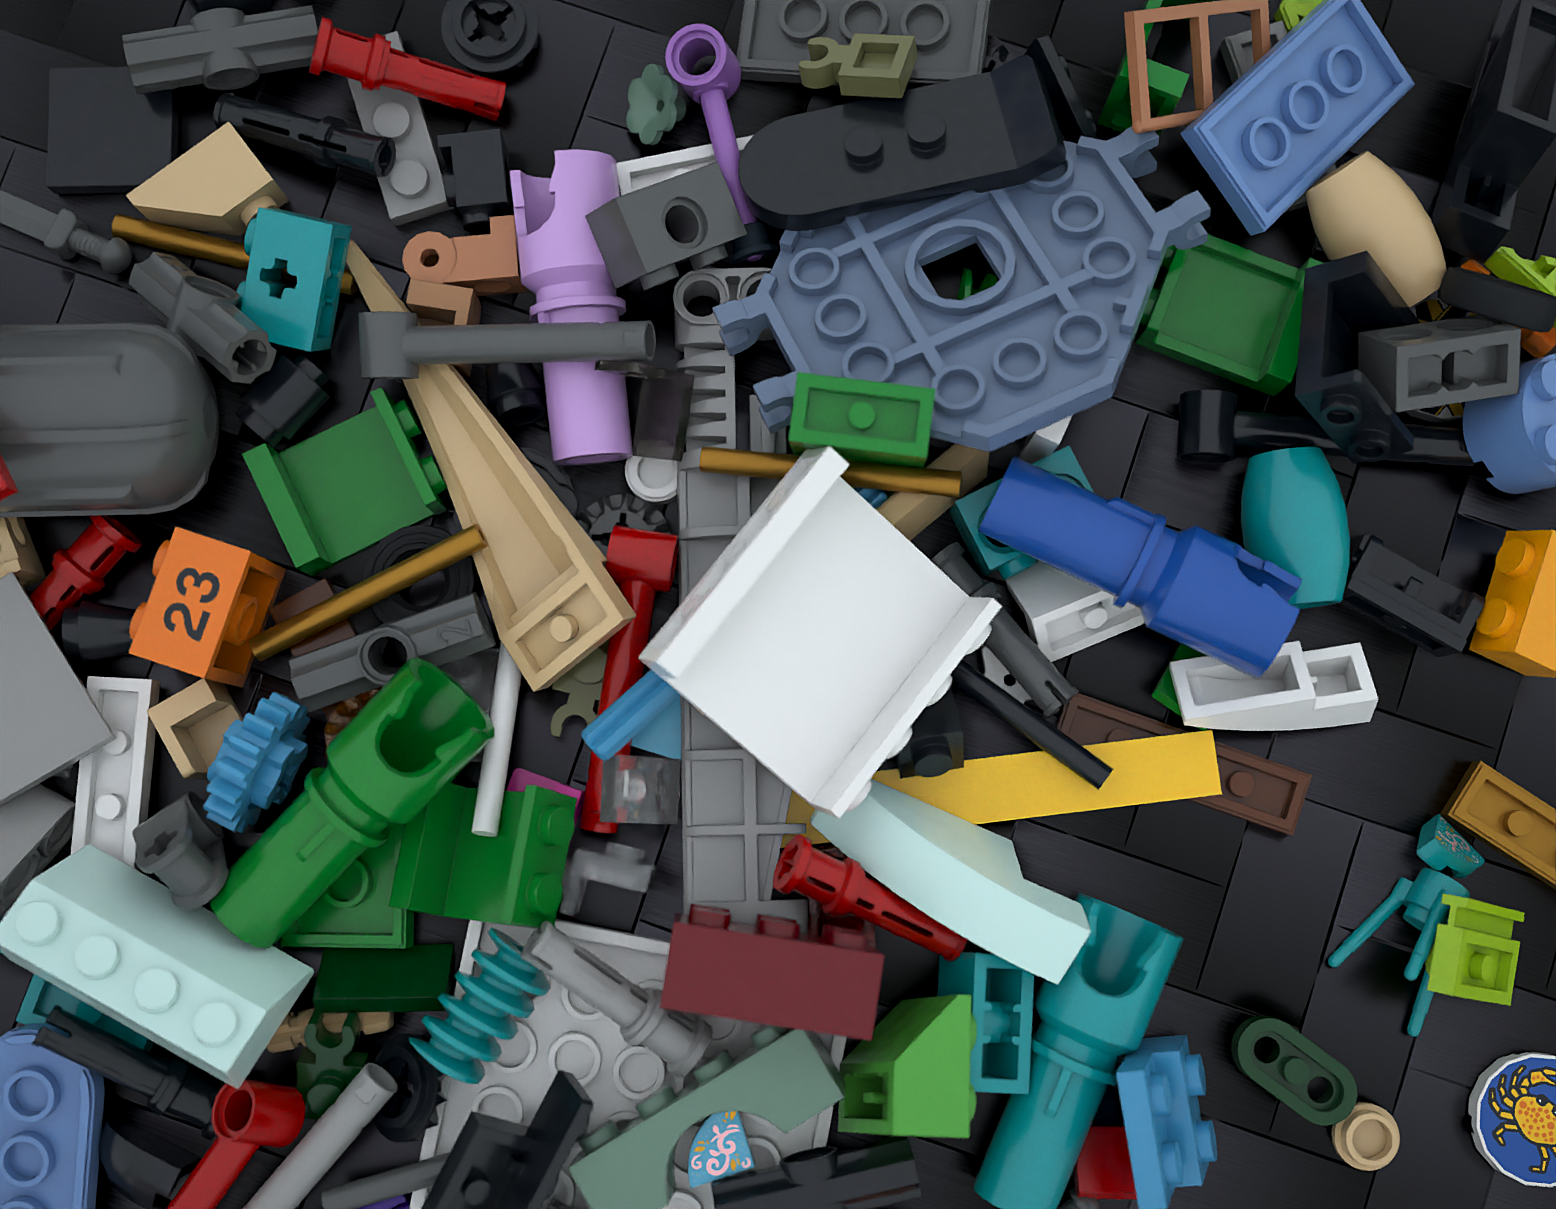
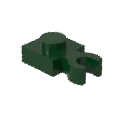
[297,1009,369,1120]

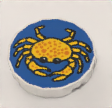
[1468,1052,1556,1187]

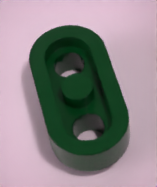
[1231,1015,1357,1126]

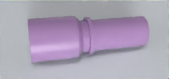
[509,149,633,466]

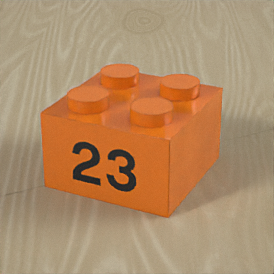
[128,526,286,688]

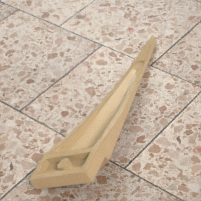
[346,240,637,692]

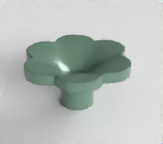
[626,64,686,145]

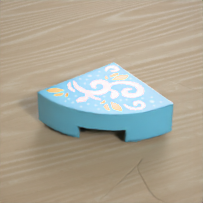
[688,1111,755,1188]

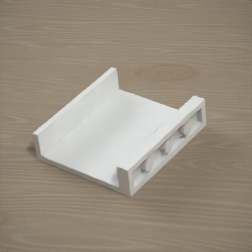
[638,446,1002,819]

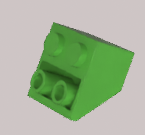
[838,994,977,1138]

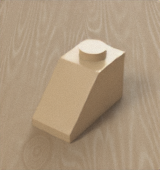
[126,122,289,236]

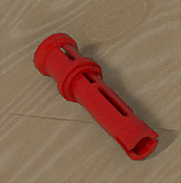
[309,16,506,121]
[29,515,142,631]
[773,834,968,962]

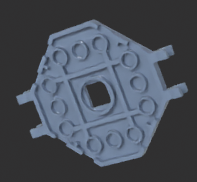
[712,126,1211,452]

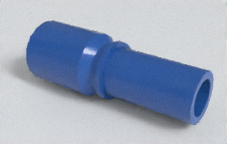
[978,456,1302,679]

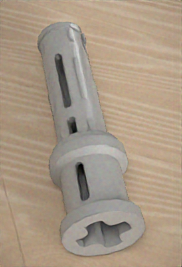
[521,921,713,1077]

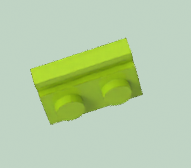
[1425,894,1525,1006]

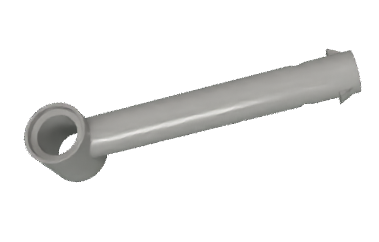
[243,1063,398,1209]

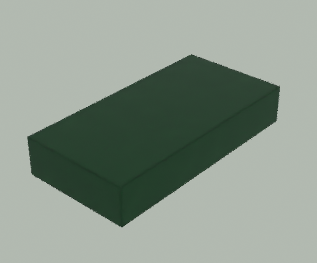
[313,944,456,1013]

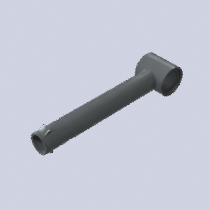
[359,312,656,379]

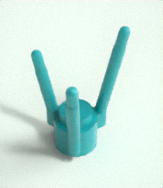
[1328,868,1470,1037]

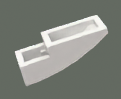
[1169,641,1378,731]

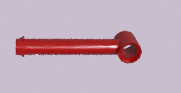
[579,525,679,833]
[166,1079,305,1209]

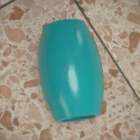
[1241,447,1350,609]

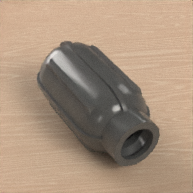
[0,322,219,517]

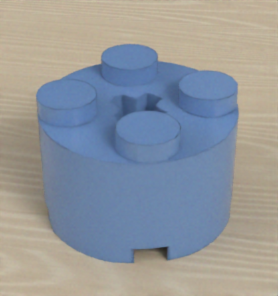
[1463,353,1556,494]

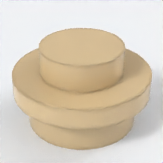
[1332,1102,1400,1171]

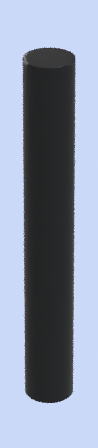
[950,659,1113,790]

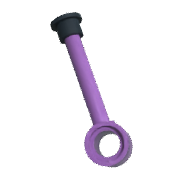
[665,24,779,268]

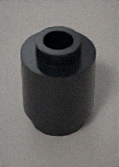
[235,353,330,448]

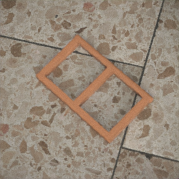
[1124,0,1271,134]

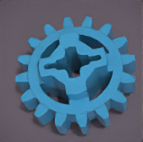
[204,692,310,833]

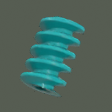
[409,927,551,1084]

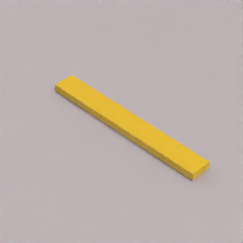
[781,730,1222,848]

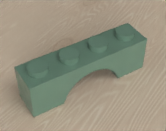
[568,1024,846,1209]

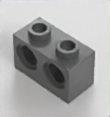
[1358,315,1521,412]

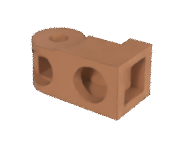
[402,215,528,296]

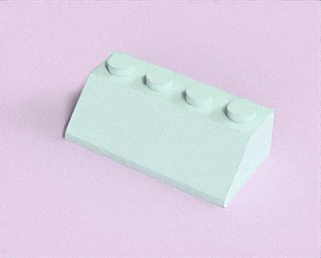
[0,844,314,1089]

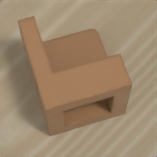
[406,279,483,378]

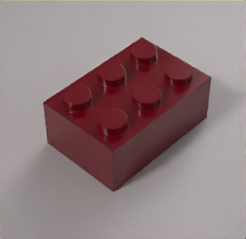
[660,903,884,1041]

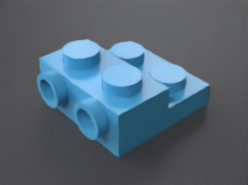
[1116,1035,1217,1209]

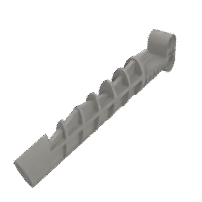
[673,268,809,934]

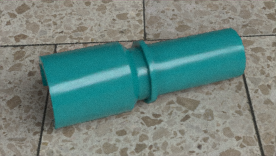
[973,893,1184,1209]

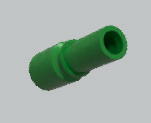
[209,658,495,949]

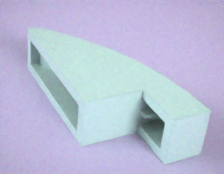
[810,778,1091,985]

